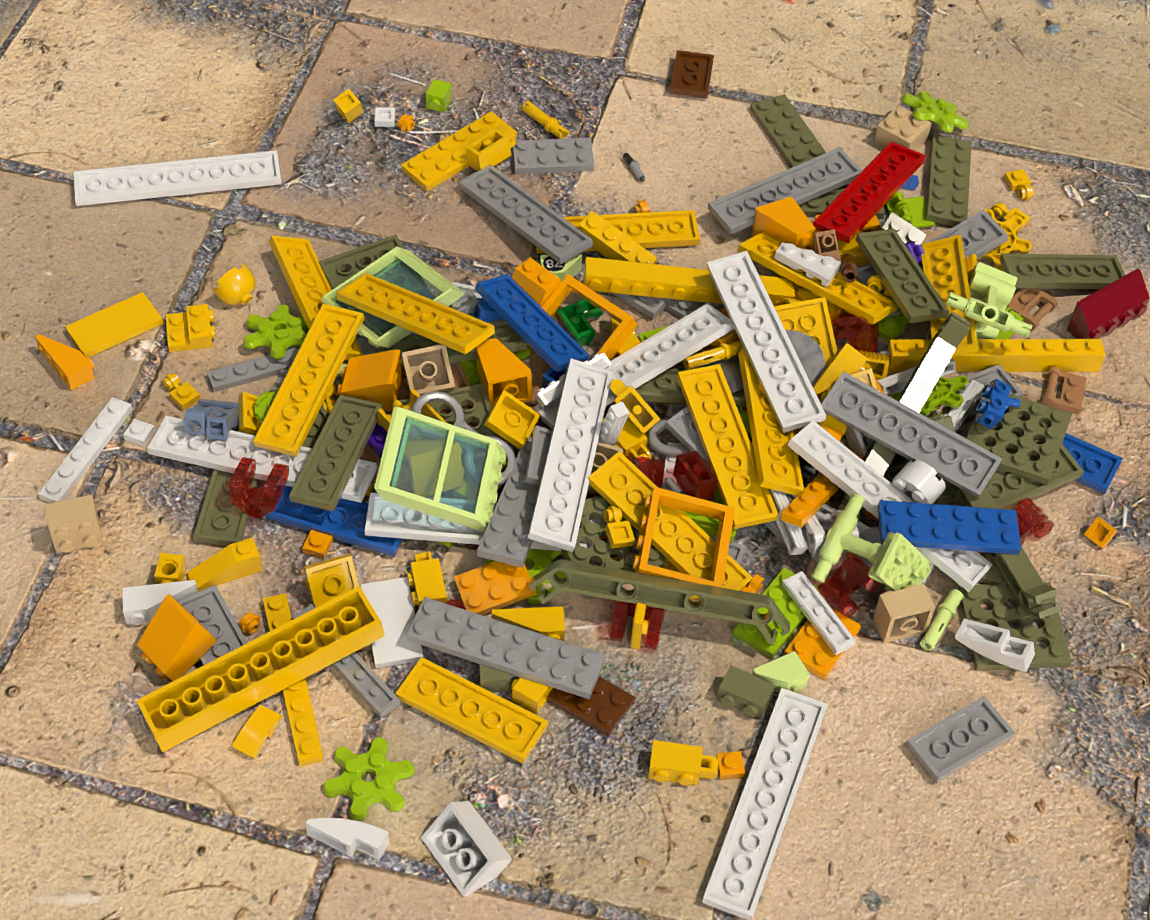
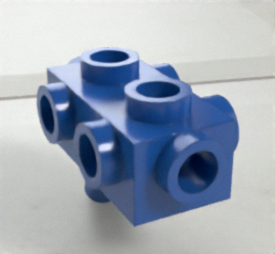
[976,378,1020,429]

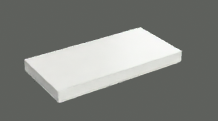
[361,577,423,668]

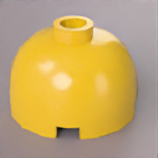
[213,264,256,305]

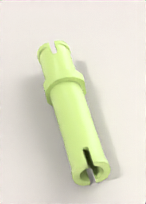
[920,589,964,651]

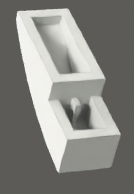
[955,619,1035,672]
[305,818,390,860]

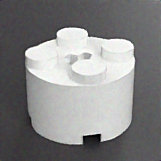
[892,459,946,504]

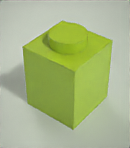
[426,79,452,113]

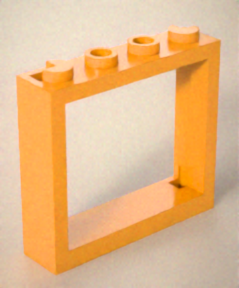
[527,274,638,361]
[632,487,735,588]

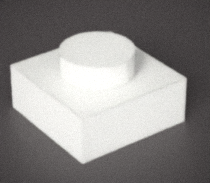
[375,107,395,127]
[123,419,155,447]

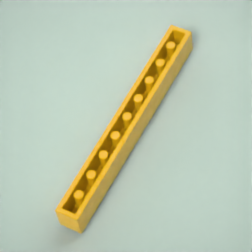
[583,257,795,304]
[886,339,1105,373]

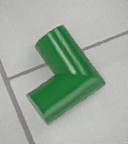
[556,299,603,346]

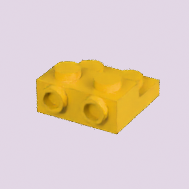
[166,304,216,352]
[484,390,540,449]

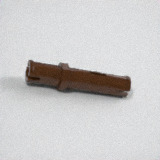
[841,254,858,283]

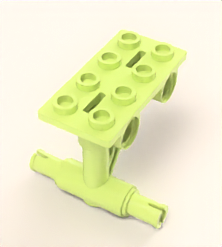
[945,262,1032,339]
[810,493,931,591]

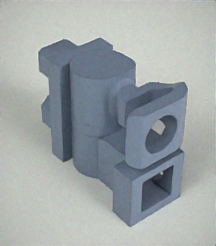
[184,399,239,441]

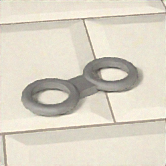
[412,391,516,486]
[648,403,691,457]

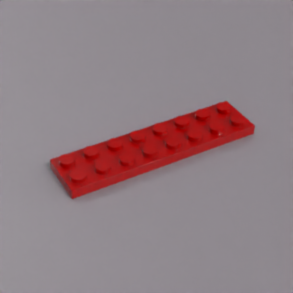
[813,142,926,243]

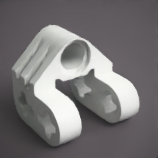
[801,510,859,570]

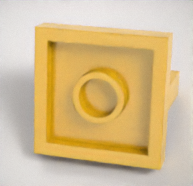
[303,553,359,608]

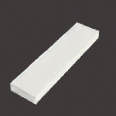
[782,571,856,655]

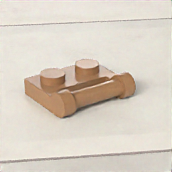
[1005,288,1058,330]
[1042,367,1087,415]

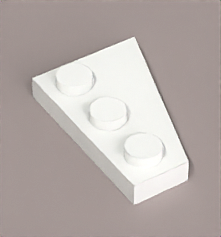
[774,242,841,287]

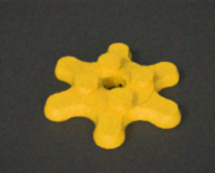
[977,209,1032,271]

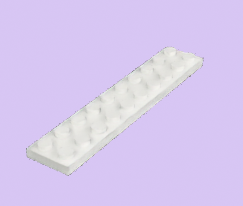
[74,150,282,206]
[707,251,826,433]
[533,303,735,430]
[527,359,613,552]
[147,416,377,503]
[788,421,993,592]
[365,493,600,551]
[702,688,828,920]

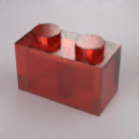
[673,451,718,501]

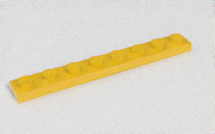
[263,593,324,767]

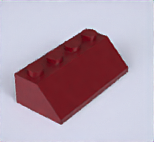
[1067,268,1150,339]

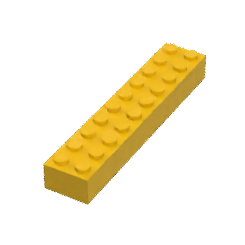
[136,586,385,752]

